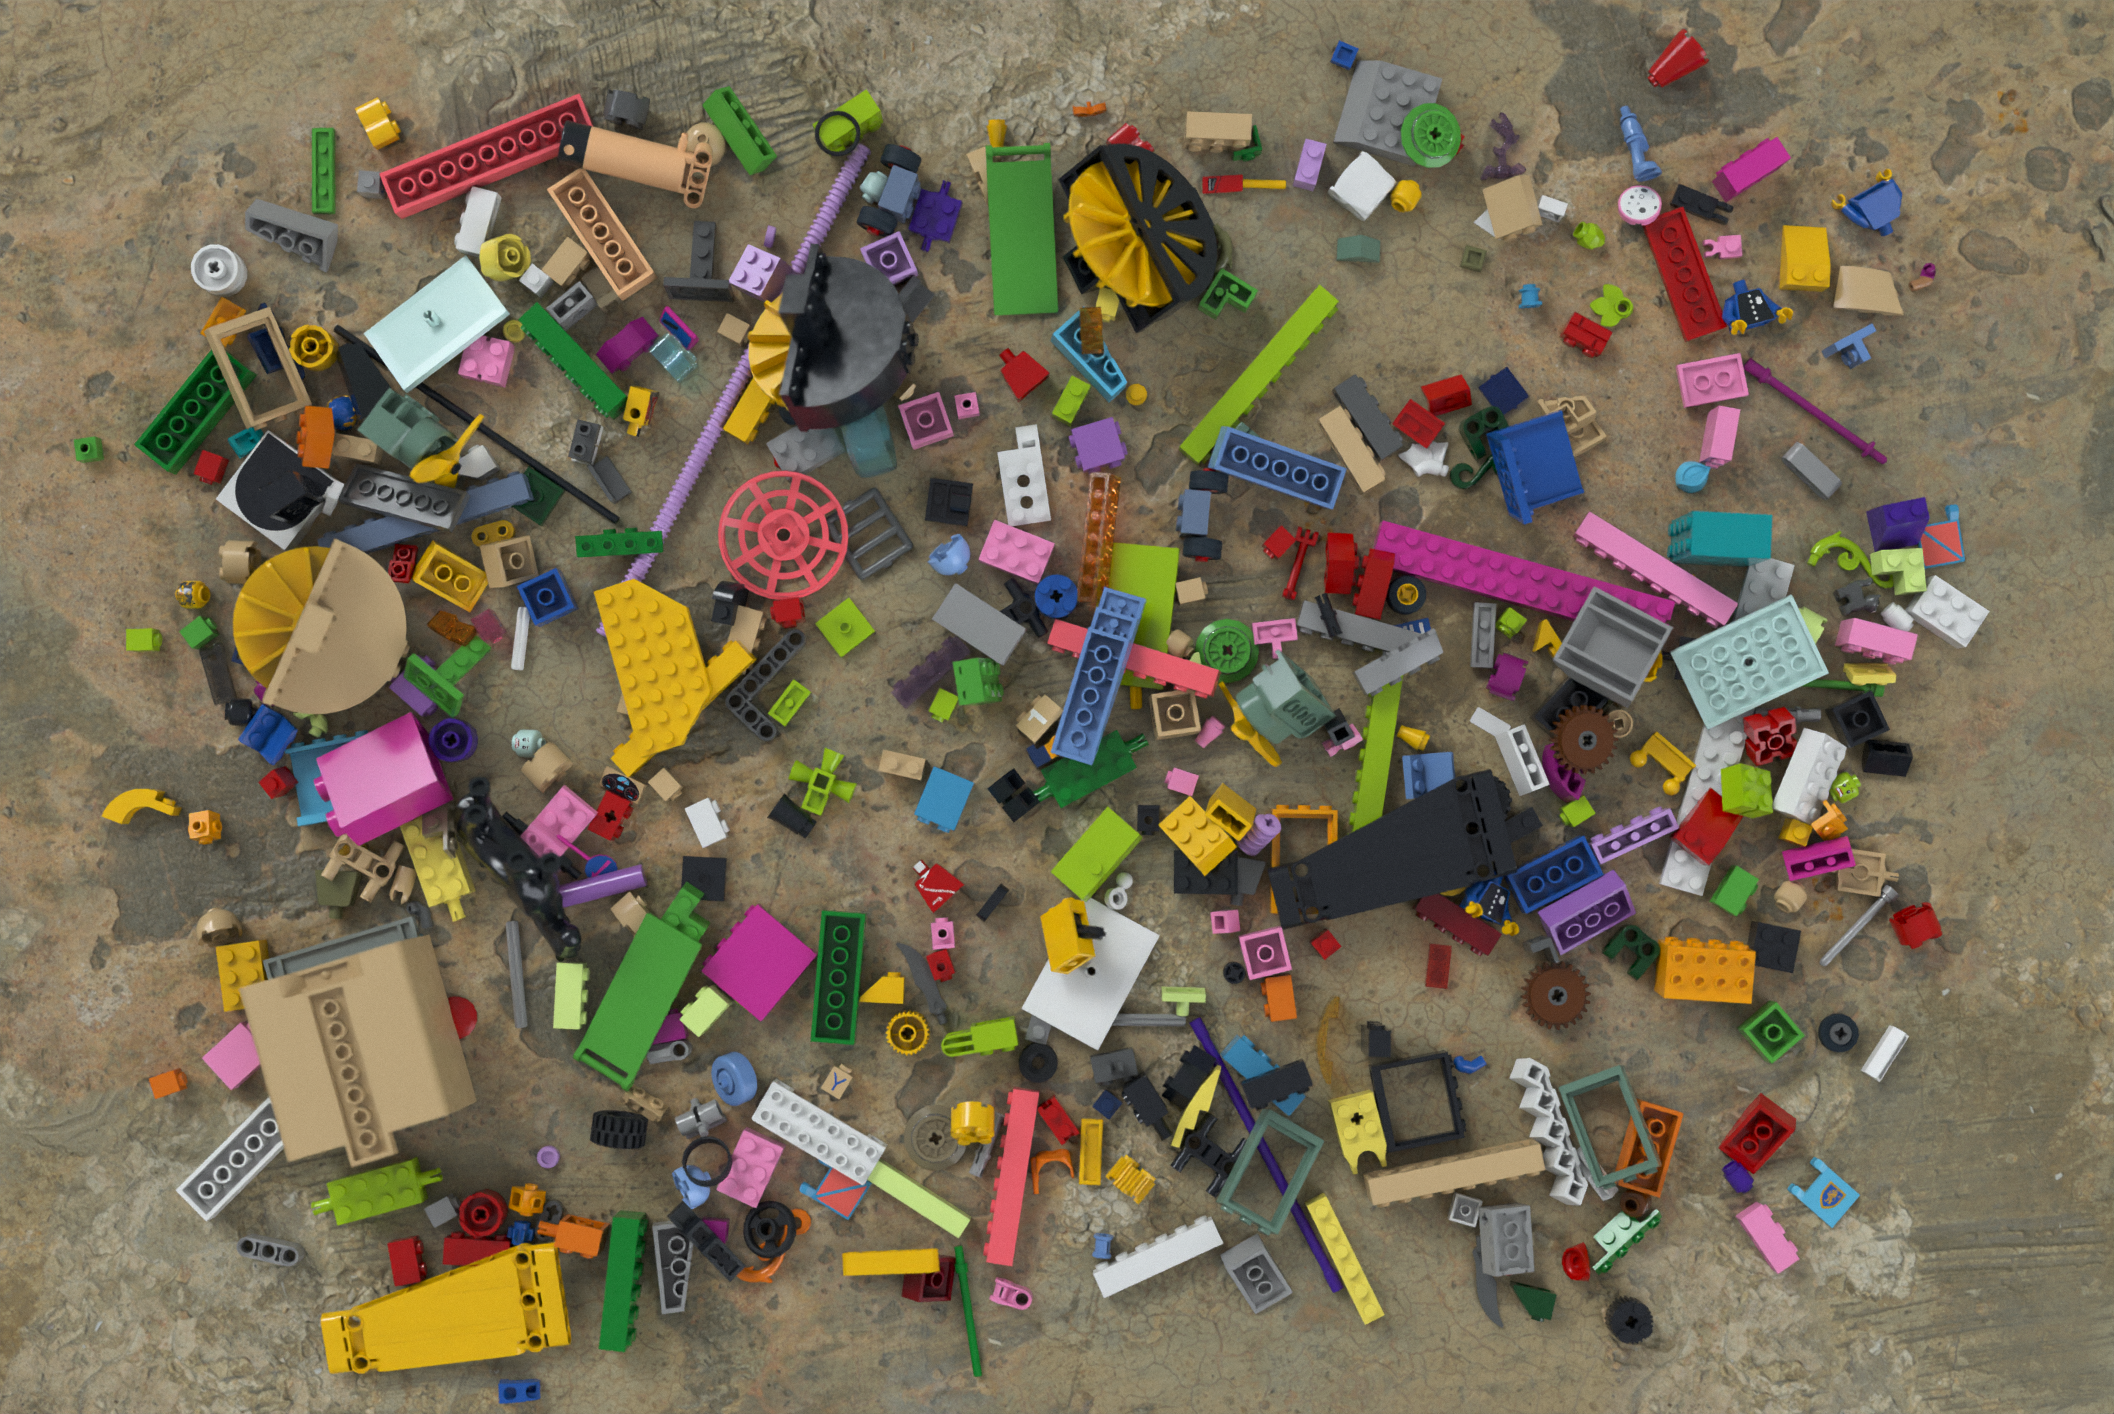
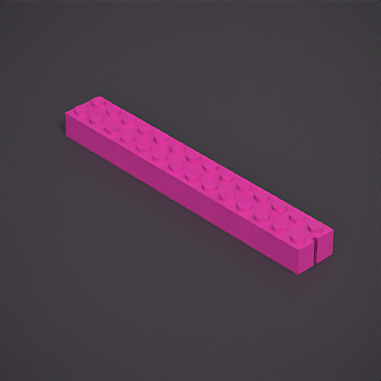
[1373,520,1675,625]

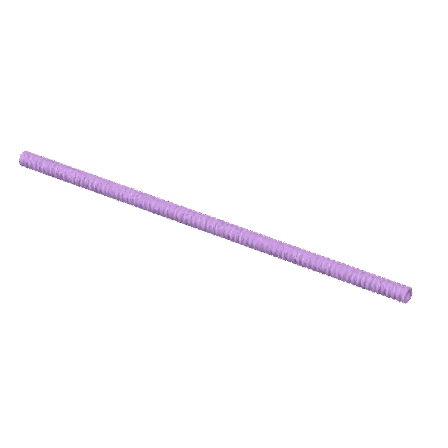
[596,143,871,637]

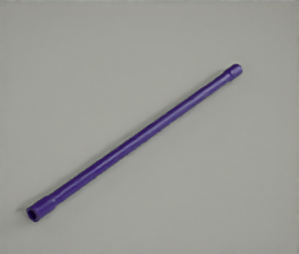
[1189,1017,1344,1293]

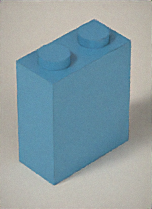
[914,766,974,833]

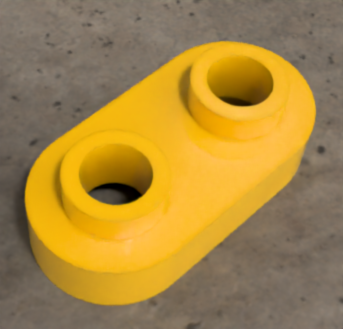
[471,520,515,547]

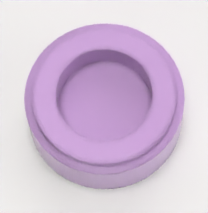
[764,225,777,248]
[537,1146,560,1168]

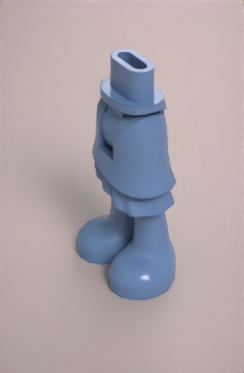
[1620,106,1662,182]

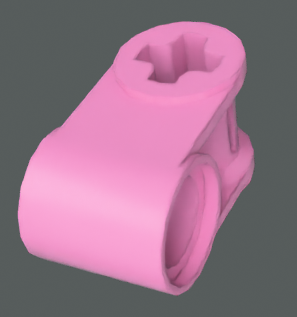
[989,1277,1033,1310]

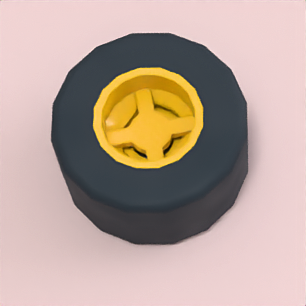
[1386,575,1426,615]

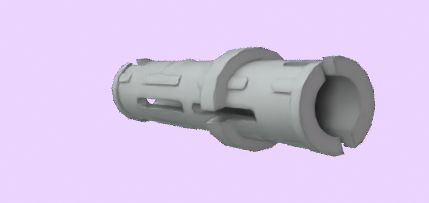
[1753,706,1821,724]
[969,1112,1005,1178]

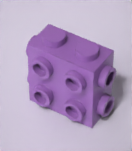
[1068,417,1128,475]
[389,655,439,717]

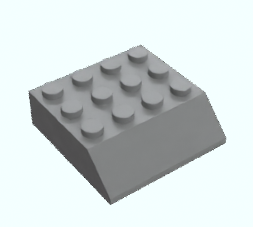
[1333,61,1442,167]
[1552,586,1673,708]

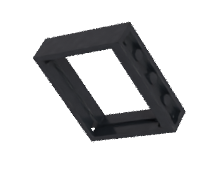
[1368,1050,1466,1153]

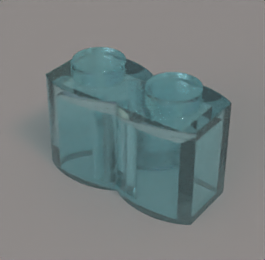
[648,333,698,383]

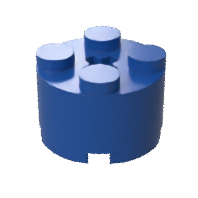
[1035,575,1078,620]

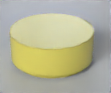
[503,320,525,343]

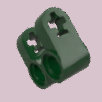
[1459,406,1509,460]
[1602,924,1660,980]

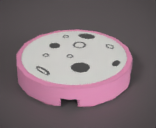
[1618,185,1662,225]

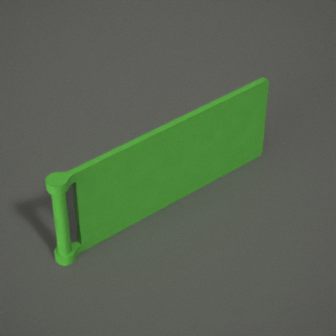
[985,143,1058,315]
[573,913,702,1092]

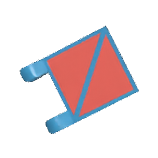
[1918,504,1965,569]
[799,1159,871,1220]

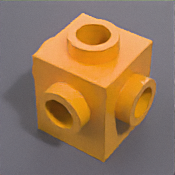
[188,810,222,845]
[508,1183,546,1216]

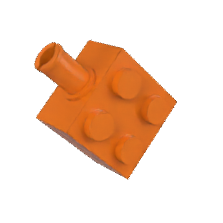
[296,406,335,469]
[537,1214,610,1258]

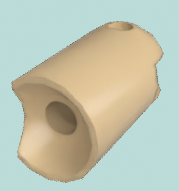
[389,865,417,905]

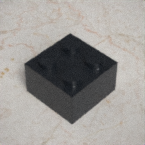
[1825,690,1890,748]
[1747,921,1801,973]

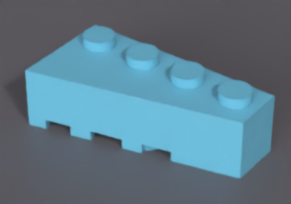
[1051,306,1127,403]

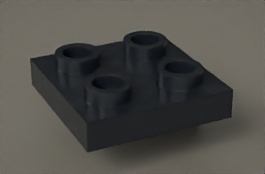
[925,478,973,527]

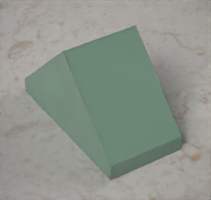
[1336,235,1380,263]

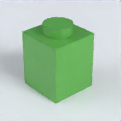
[179,616,219,650]

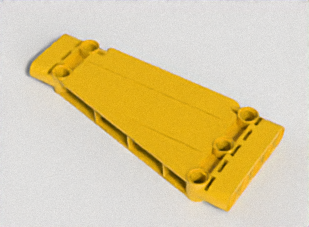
[321,1242,571,1374]

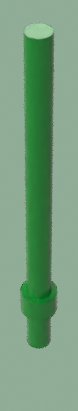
[954,1245,982,1377]

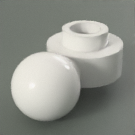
[1105,872,1133,909]

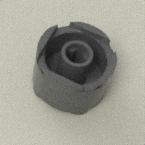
[603,89,650,130]

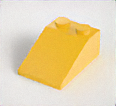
[1779,225,1831,292]
[411,540,488,612]

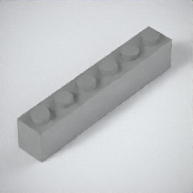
[1296,600,1421,655]

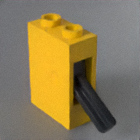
[1040,897,1106,974]

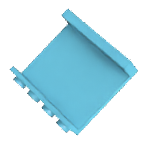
[285,730,368,826]

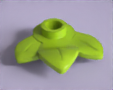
[1590,284,1633,327]

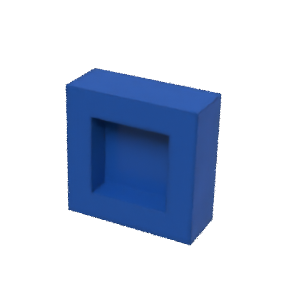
[1330,40,1359,70]

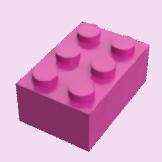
[1712,137,1791,203]

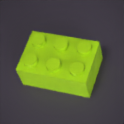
[812,89,883,157]

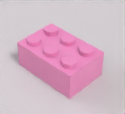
[978,520,1055,585]
[1835,618,1918,665]
[716,1127,786,1208]

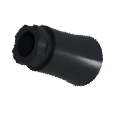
[767,793,817,839]

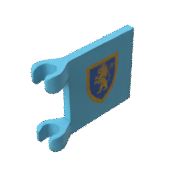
[1787,1157,1860,1228]

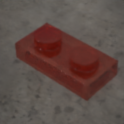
[1425,943,1452,989]

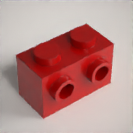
[770,597,806,629]

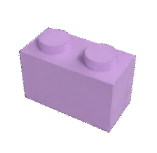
[1293,139,1326,191]

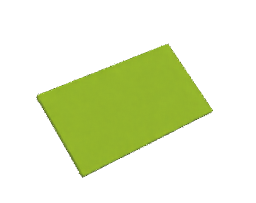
[1095,541,1180,690]

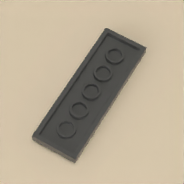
[338,463,470,533]

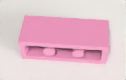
[1735,1201,1799,1274]

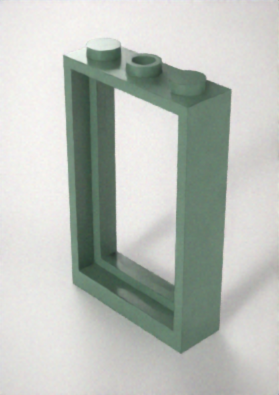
[1558,1065,1662,1190]
[1216,1109,1324,1236]

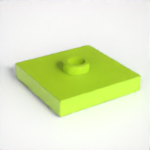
[815,598,876,658]

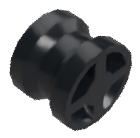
[1223,961,1245,984]

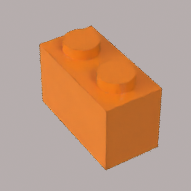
[1260,974,1297,1022]

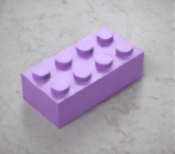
[1537,870,1636,955]

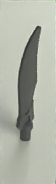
[896,943,948,1025]
[1472,1235,1503,1328]

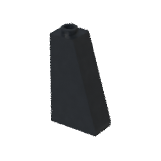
[336,343,392,426]

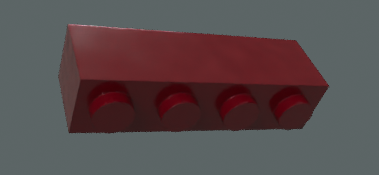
[1412,894,1502,957]

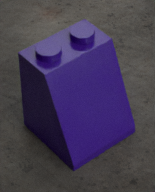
[1866,497,1930,552]

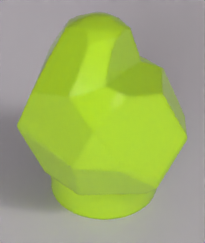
[1573,222,1605,250]

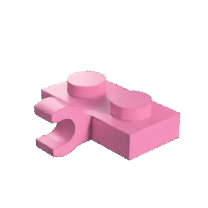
[1252,618,1298,659]

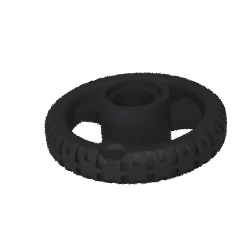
[743,1201,797,1258]

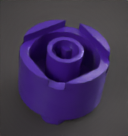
[429,718,478,762]

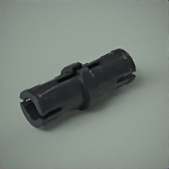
[1314,593,1343,638]

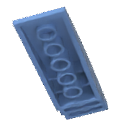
[1050,587,1147,765]

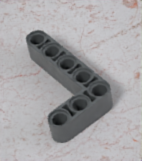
[725,629,807,741]

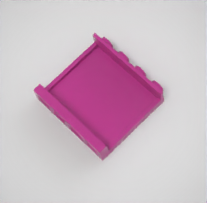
[701,904,818,1022]

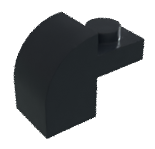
[711,581,749,626]

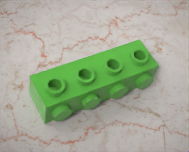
[702,86,777,175]

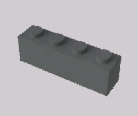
[1332,374,1403,462]

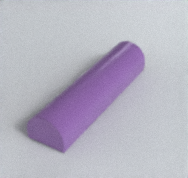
[559,864,648,908]

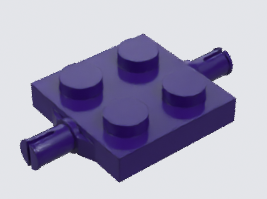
[908,180,963,252]

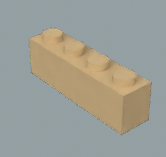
[1316,406,1386,495]

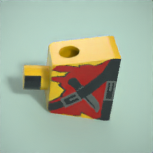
[623,386,659,437]

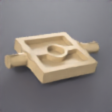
[1832,849,1899,897]

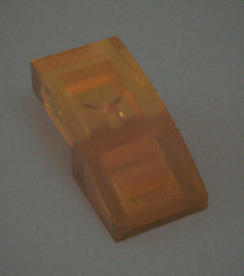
[1079,307,1104,354]
[427,610,478,646]

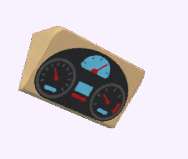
[599,766,647,804]

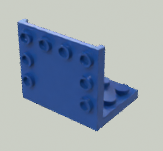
[1486,410,1585,525]

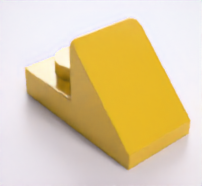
[1532,619,1562,658]

